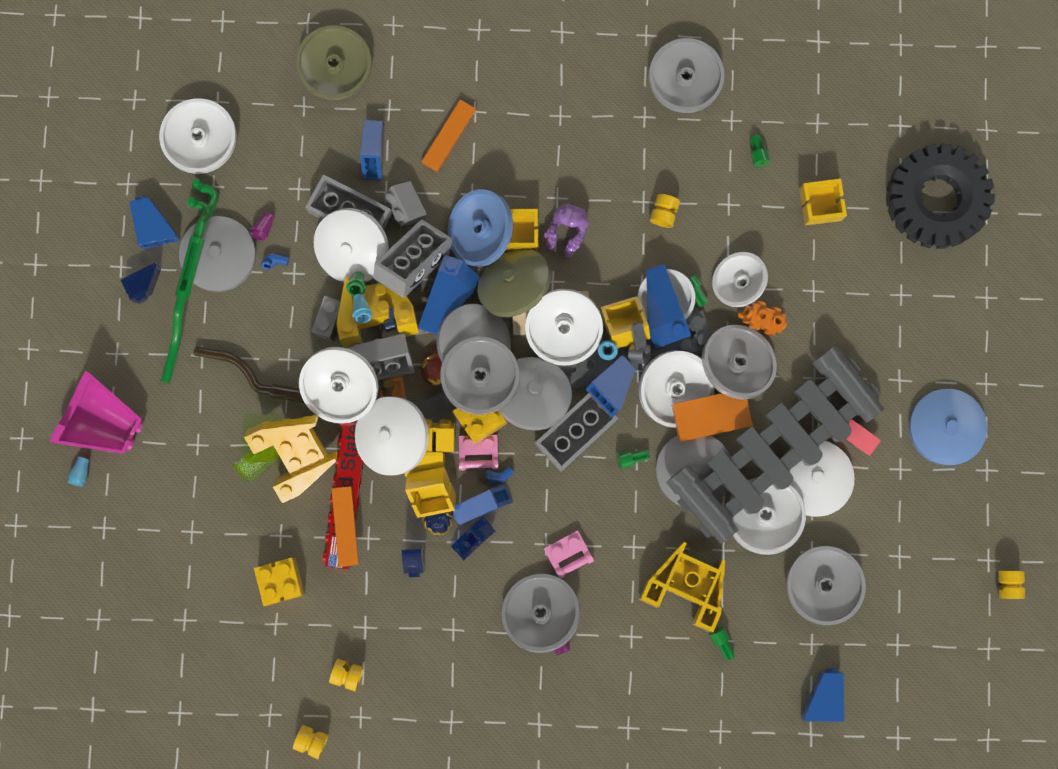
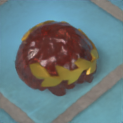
[421,354,442,385]

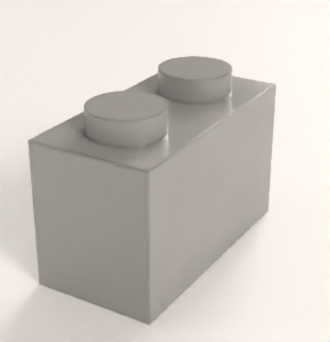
[384,181,427,228]
[311,296,341,341]

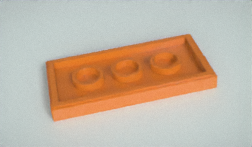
[671,393,753,442]

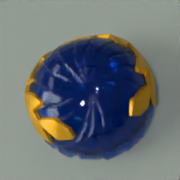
[422,512,453,535]

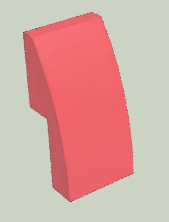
[846,419,881,456]

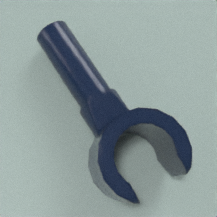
[384,308,396,332]

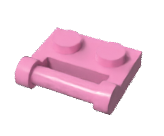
[459,435,498,471]
[544,530,594,579]

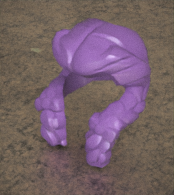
[544,204,590,258]

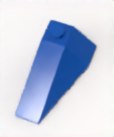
[418,255,479,334]
[646,264,691,349]

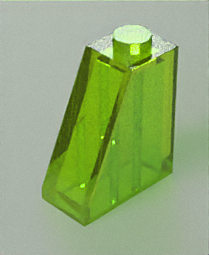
[232,445,280,482]

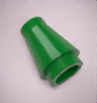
[346,272,366,297]

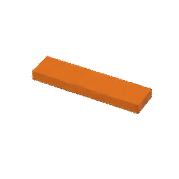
[421,100,476,173]
[332,486,359,567]

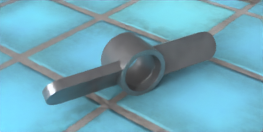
[628,322,651,371]

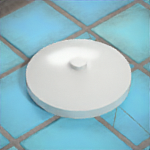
[159,99,237,174]
[314,208,389,282]
[525,289,603,366]
[299,347,378,423]
[639,350,714,428]
[355,397,429,475]
[783,441,855,517]
[730,478,806,555]

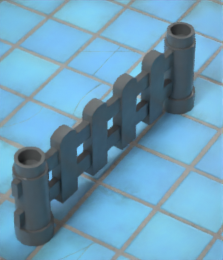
[666,344,884,544]

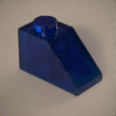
[120,263,161,303]
[451,517,496,561]
[402,549,425,577]

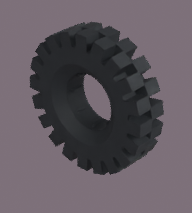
[886,143,995,249]

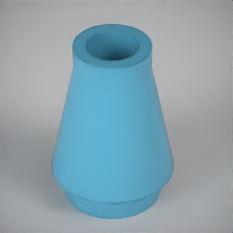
[353,294,372,323]
[598,341,618,360]
[67,457,89,487]

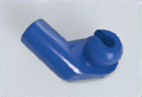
[261,253,290,270]
[484,466,514,484]

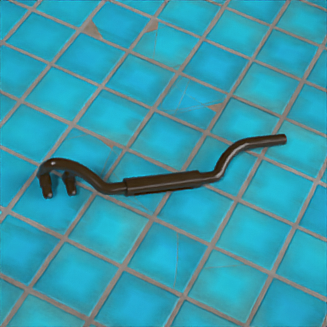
[194,346,395,403]

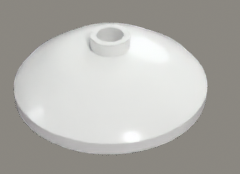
[712,252,768,307]
[638,269,695,320]

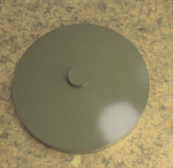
[296,25,372,100]
[478,249,551,317]

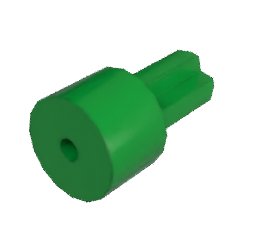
[750,135,770,167]
[688,274,708,307]
[616,449,650,469]
[708,626,735,660]

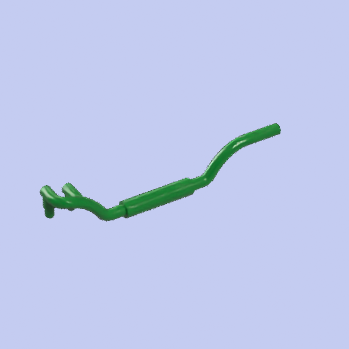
[160,178,219,384]

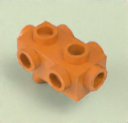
[738,301,787,336]

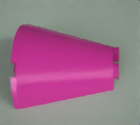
[49,371,144,454]

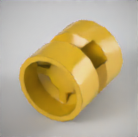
[650,194,680,228]
[998,571,1025,599]
[329,659,364,692]
[293,725,329,759]

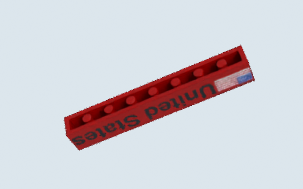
[322,420,364,569]

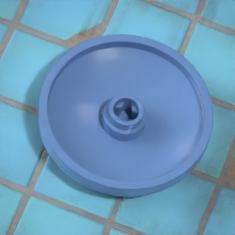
[448,189,513,267]
[909,389,987,466]

